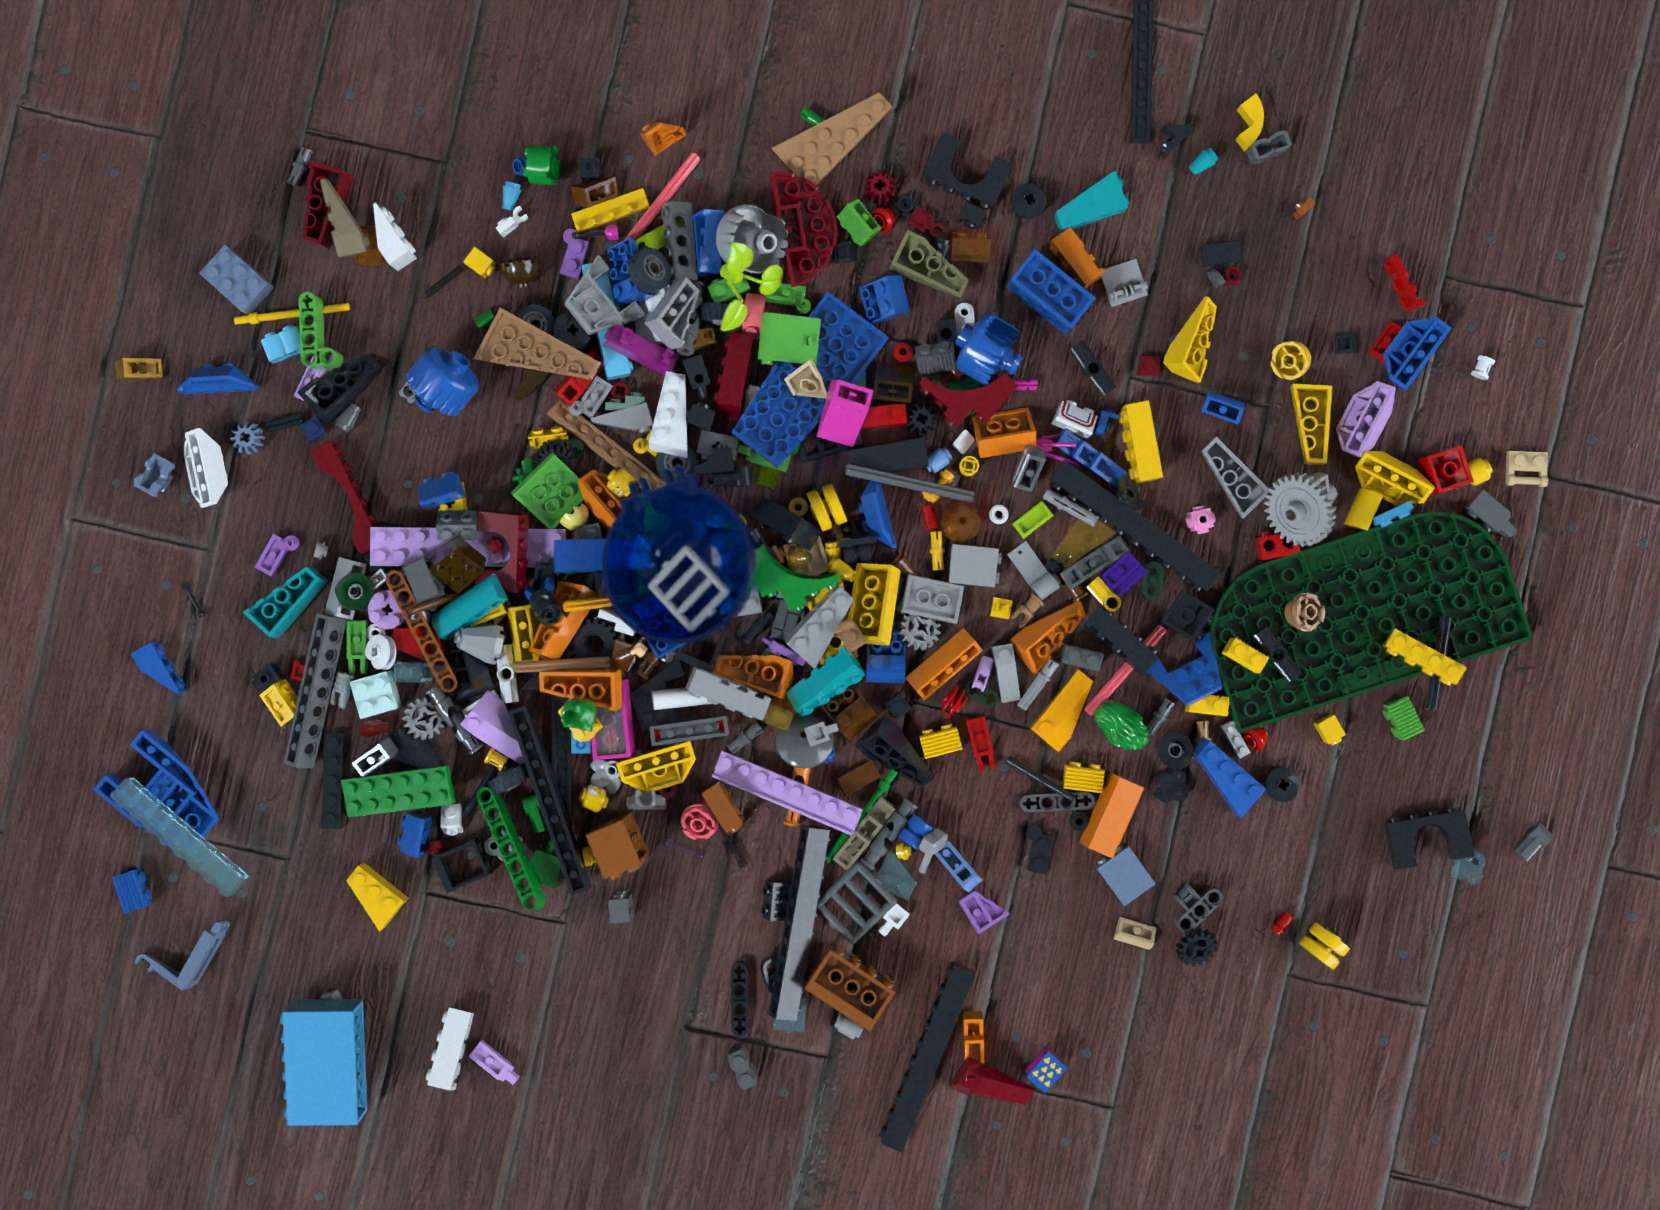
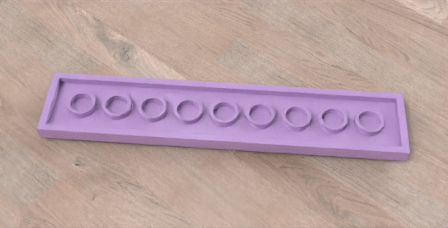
[370,527,566,567]

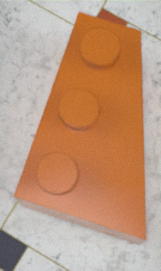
[1049,227,1105,289]

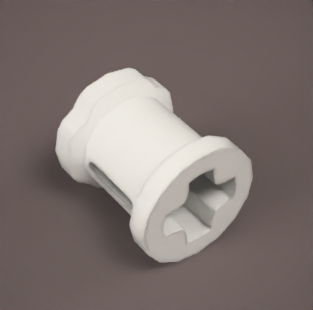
[1471,355,1495,380]

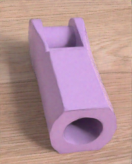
[971,656,994,692]

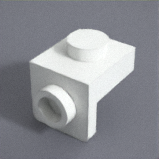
[441,804,464,835]

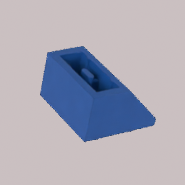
[859,275,910,324]

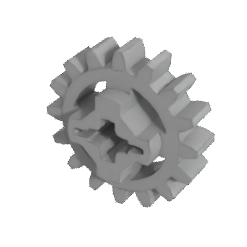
[899,614,941,650]
[402,698,444,740]

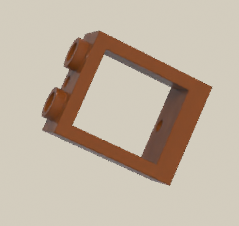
[701,780,745,833]

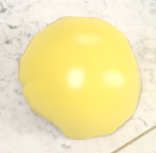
[560,503,589,530]

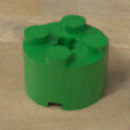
[523,145,560,186]

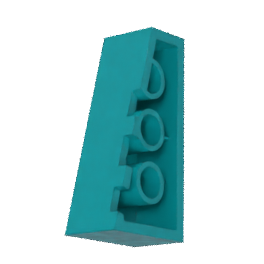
[243,566,329,639]
[786,645,866,717]

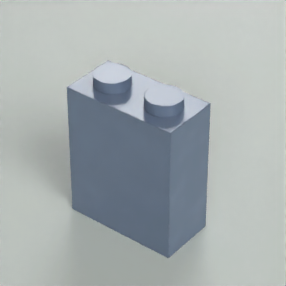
[1095,844,1155,906]

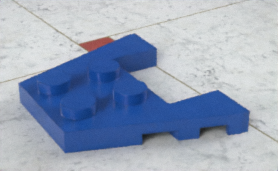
[1147,632,1222,706]

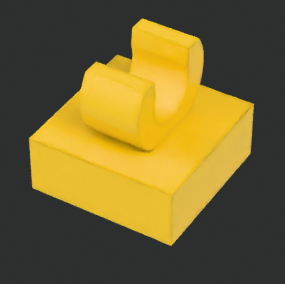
[990,597,1013,619]

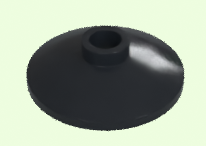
[1157,731,1194,769]

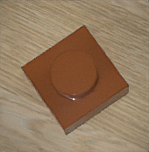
[1292,197,1316,220]

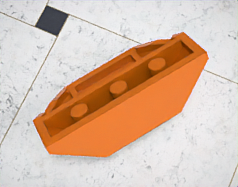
[578,470,643,539]

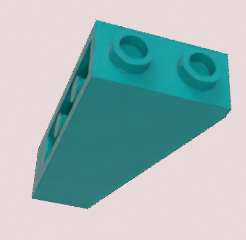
[1054,171,1129,234]

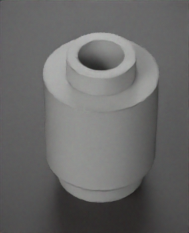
[834,1013,864,1039]

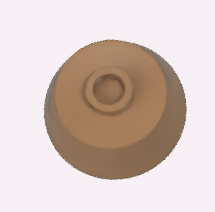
[1285,593,1325,632]

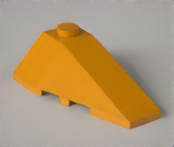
[1029,669,1093,752]

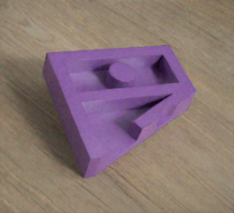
[958,891,1009,934]

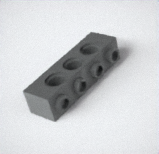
[661,201,698,283]

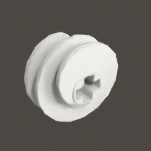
[365,635,397,670]

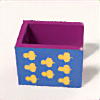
[1025,1046,1067,1093]

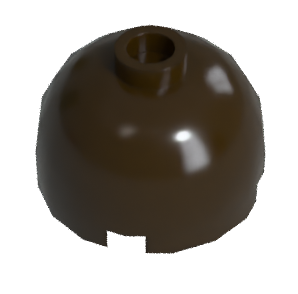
[500,257,540,288]

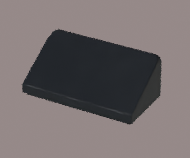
[1200,241,1241,267]

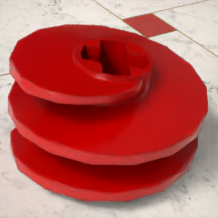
[939,684,969,719]

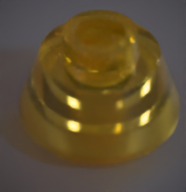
[787,545,809,571]

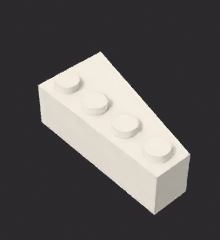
[426,1008,474,1090]

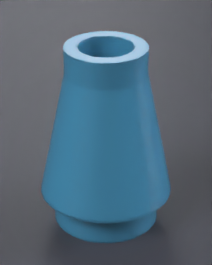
[502,181,522,211]

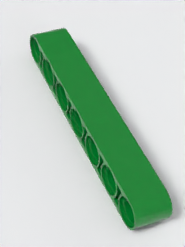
[477,787,546,910]

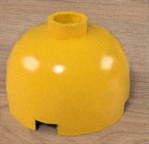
[1271,341,1311,380]

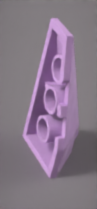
[460,690,525,765]

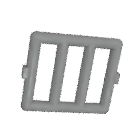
[648,545,730,632]

